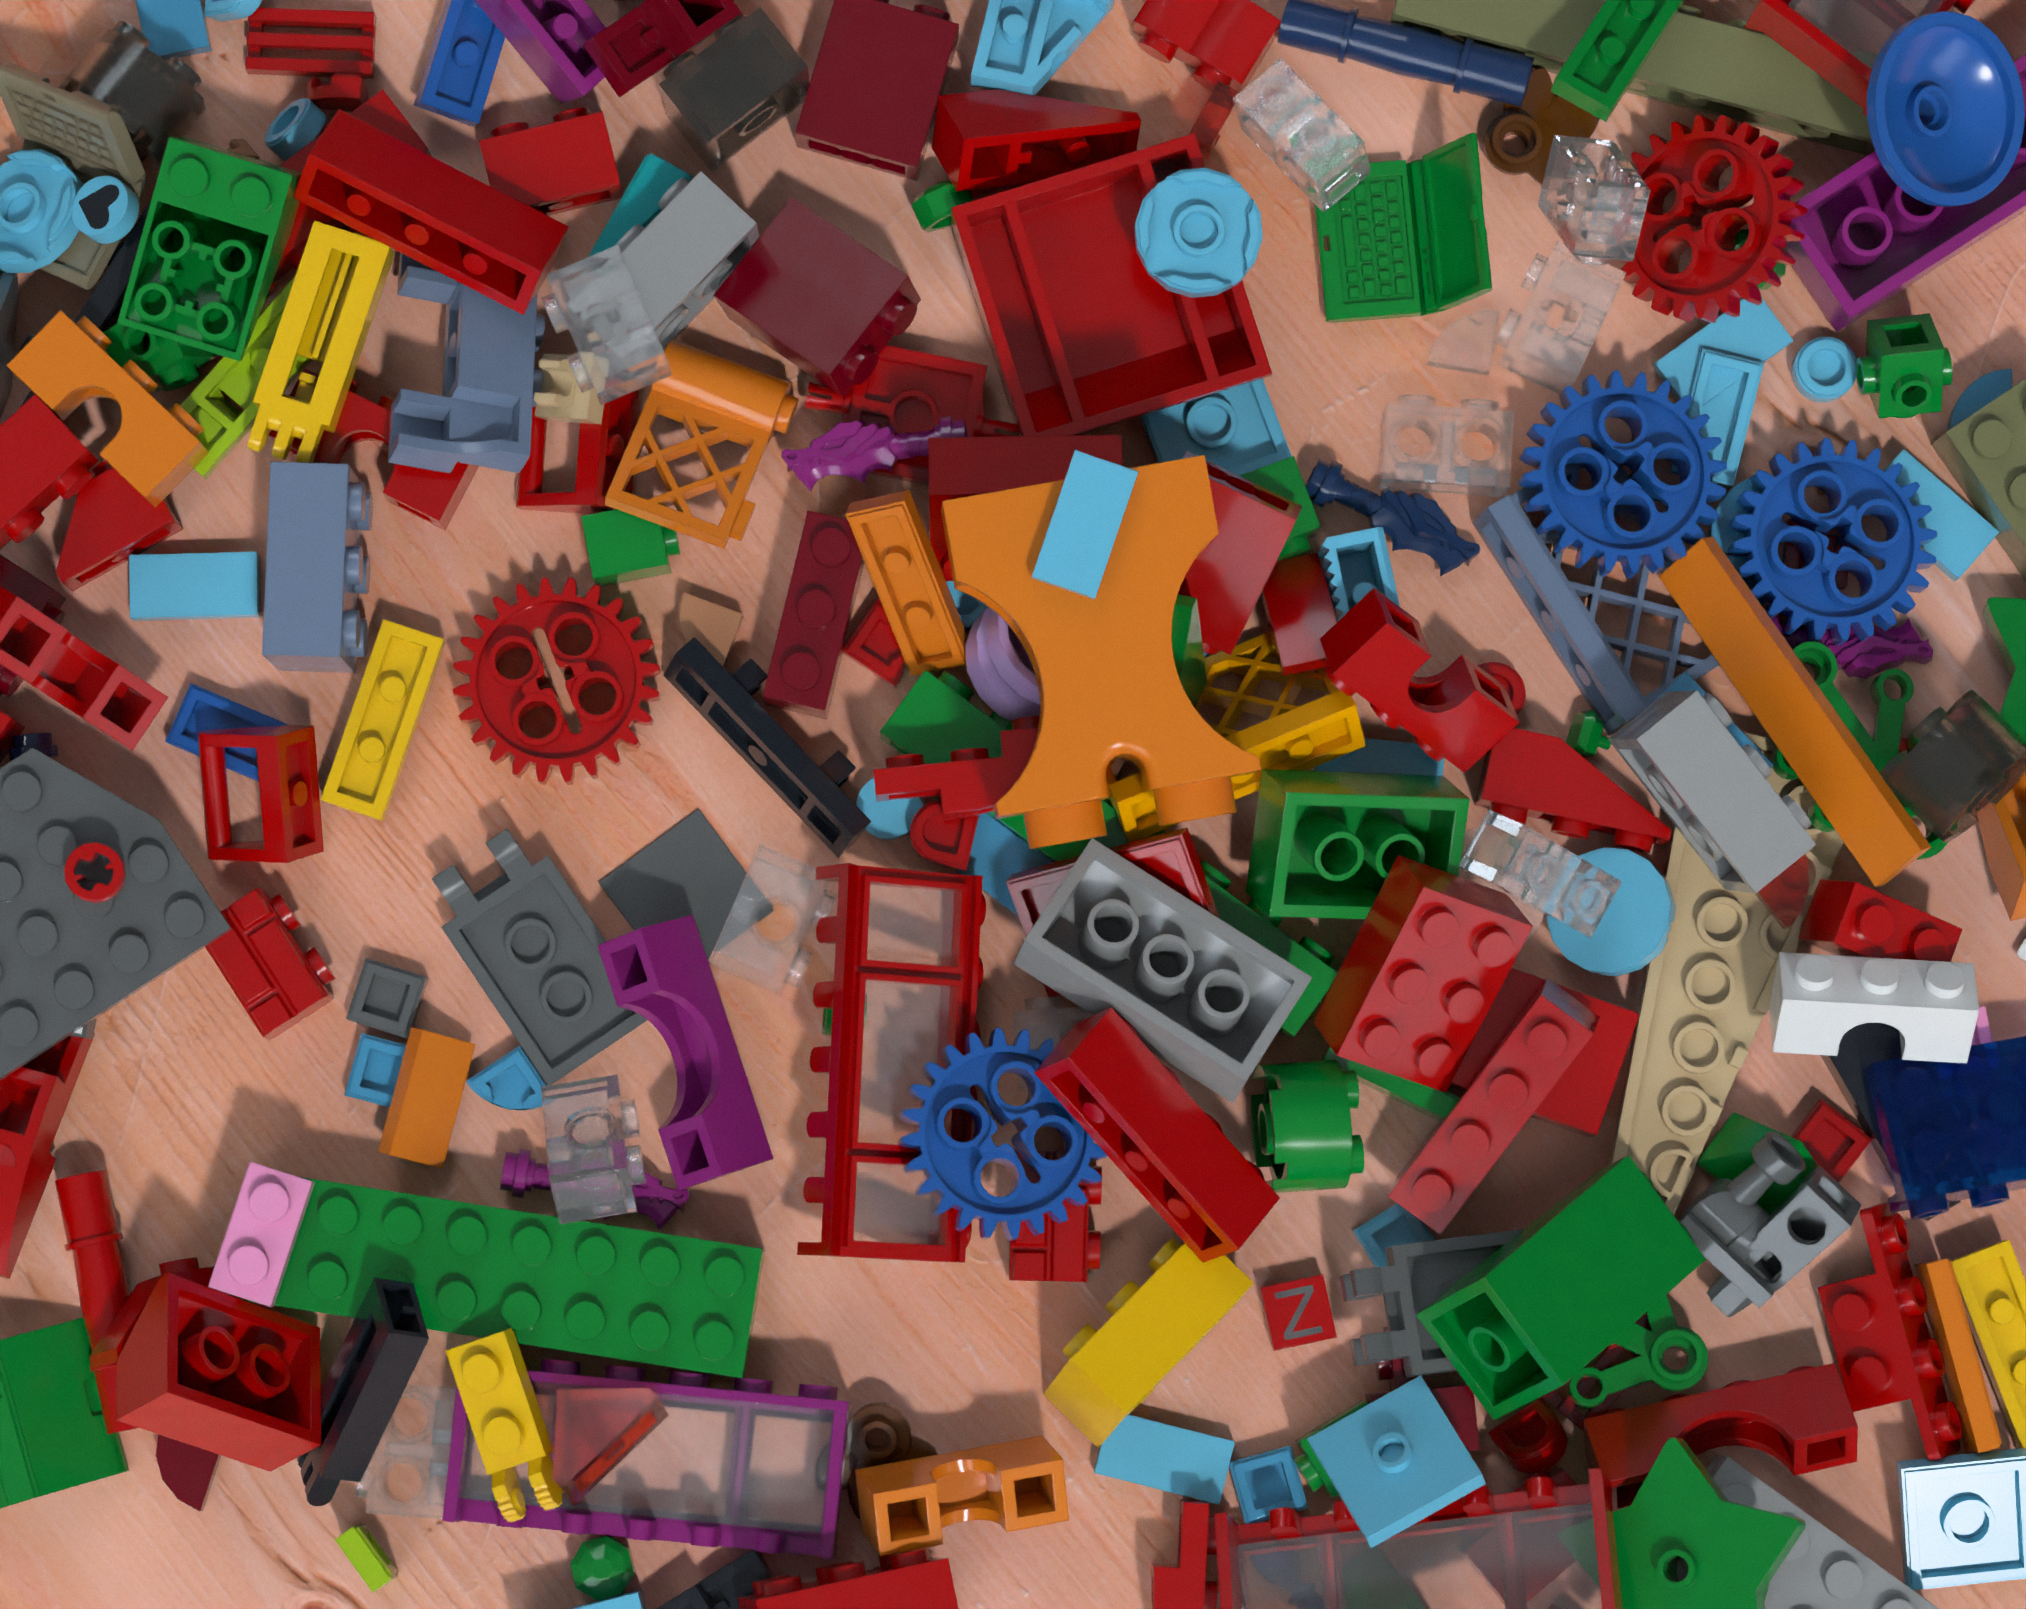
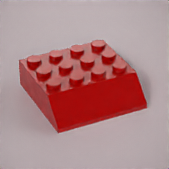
[951,133,1272,436]

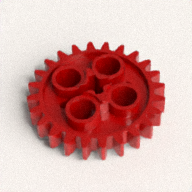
[1605,115,1807,323]
[453,577,661,785]

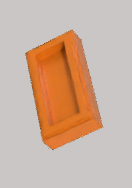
[378,1027,475,1169]

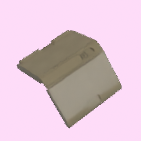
[0,62,146,290]

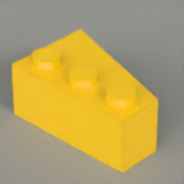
[1043,1237,1254,1448]

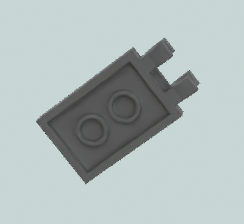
[432,829,647,1086]
[1340,1229,1523,1378]

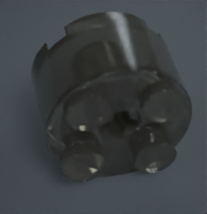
[58,21,206,171]
[1880,689,2026,843]

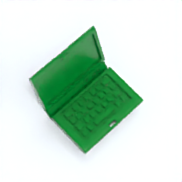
[1311,133,1493,323]
[0,1318,129,1509]

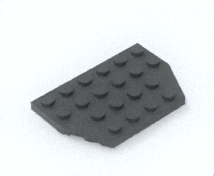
[0,748,232,1081]

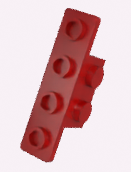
[1817,1201,1962,1461]

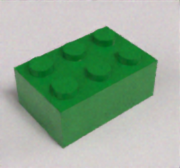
[1245,769,1470,919]

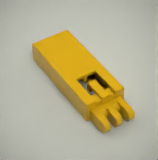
[247,221,395,463]

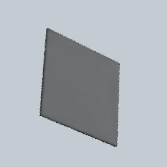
[599,809,774,959]

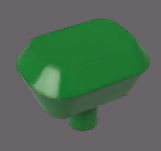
[1566,710,1611,757]

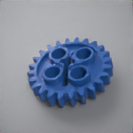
[1518,370,1727,579]
[1728,438,1937,646]
[898,1028,1108,1241]

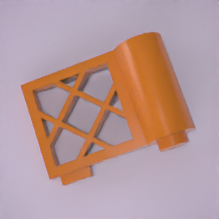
[605,339,799,549]

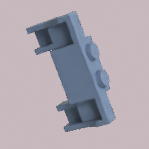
[388,253,545,473]

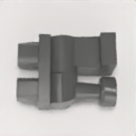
[1678,1131,1861,1317]

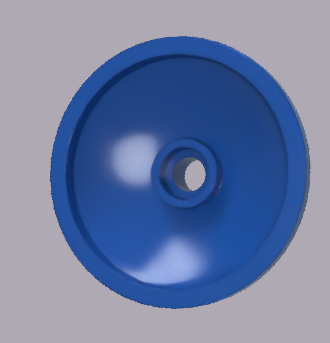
[1867,12,2025,207]

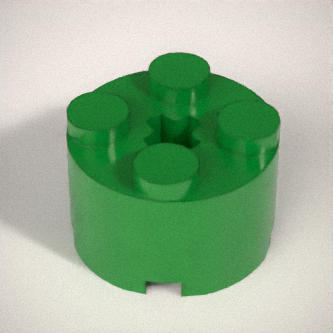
[1251,1060,1364,1193]

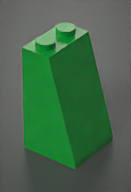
[1416,1155,1706,1420]

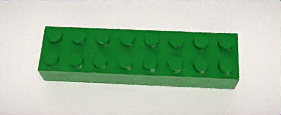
[227,1177,765,1378]

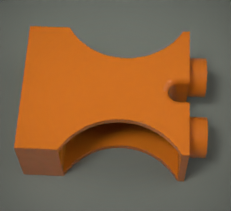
[941,455,1261,849]

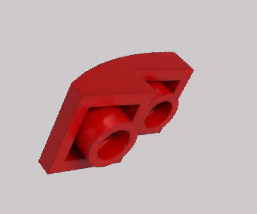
[1261,553,1337,676]

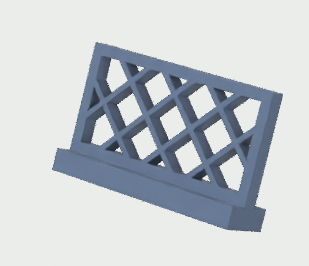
[1472,447,1720,735]

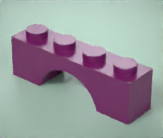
[597,915,774,1191]

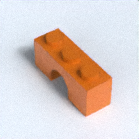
[6,310,209,508]
[855,1435,1069,1556]

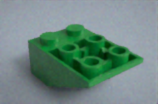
[117,137,302,361]

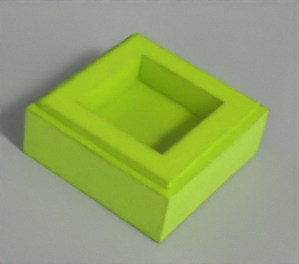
[335,1523,399,1593]

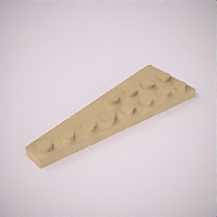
[1609,733,1844,1215]

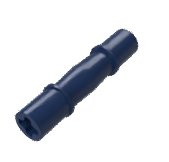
[1278,0,1535,107]

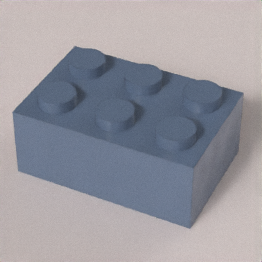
[262,462,373,673]

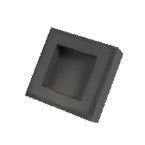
[346,958,429,1039]

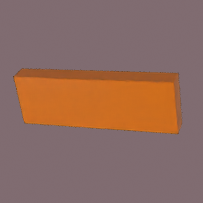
[845,490,968,676]
[1914,1258,2002,1453]

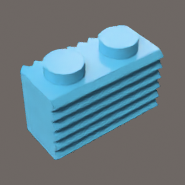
[1317,527,1400,622]

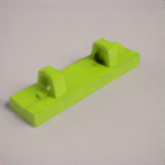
[180,277,312,480]

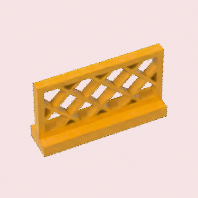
[1106,631,1366,843]

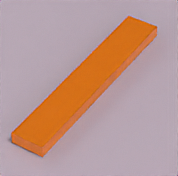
[1658,536,1931,887]

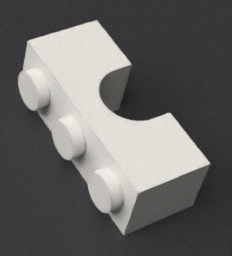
[1769,952,1979,1064]

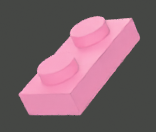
[208,1162,315,1307]

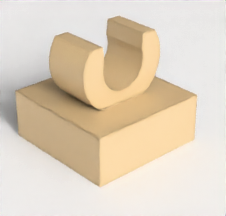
[534,353,610,424]

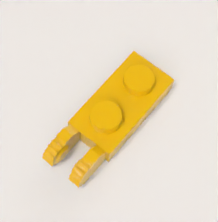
[446,1328,563,1523]

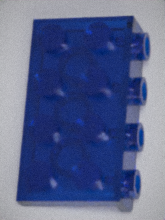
[1865,1036,2026,1219]

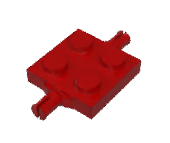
[805,345,1020,486]

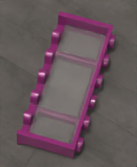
[442,1359,851,1559]

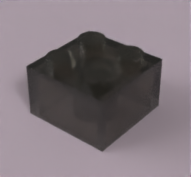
[659,7,810,172]

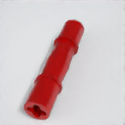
[55,1170,138,1435]

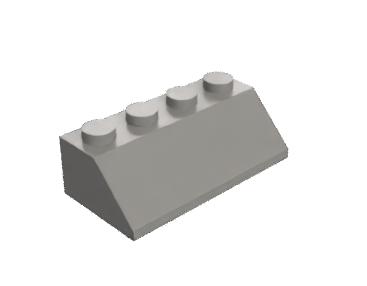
[1014,838,1312,1103]

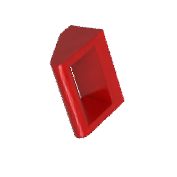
[516,379,639,514]
[198,725,324,863]

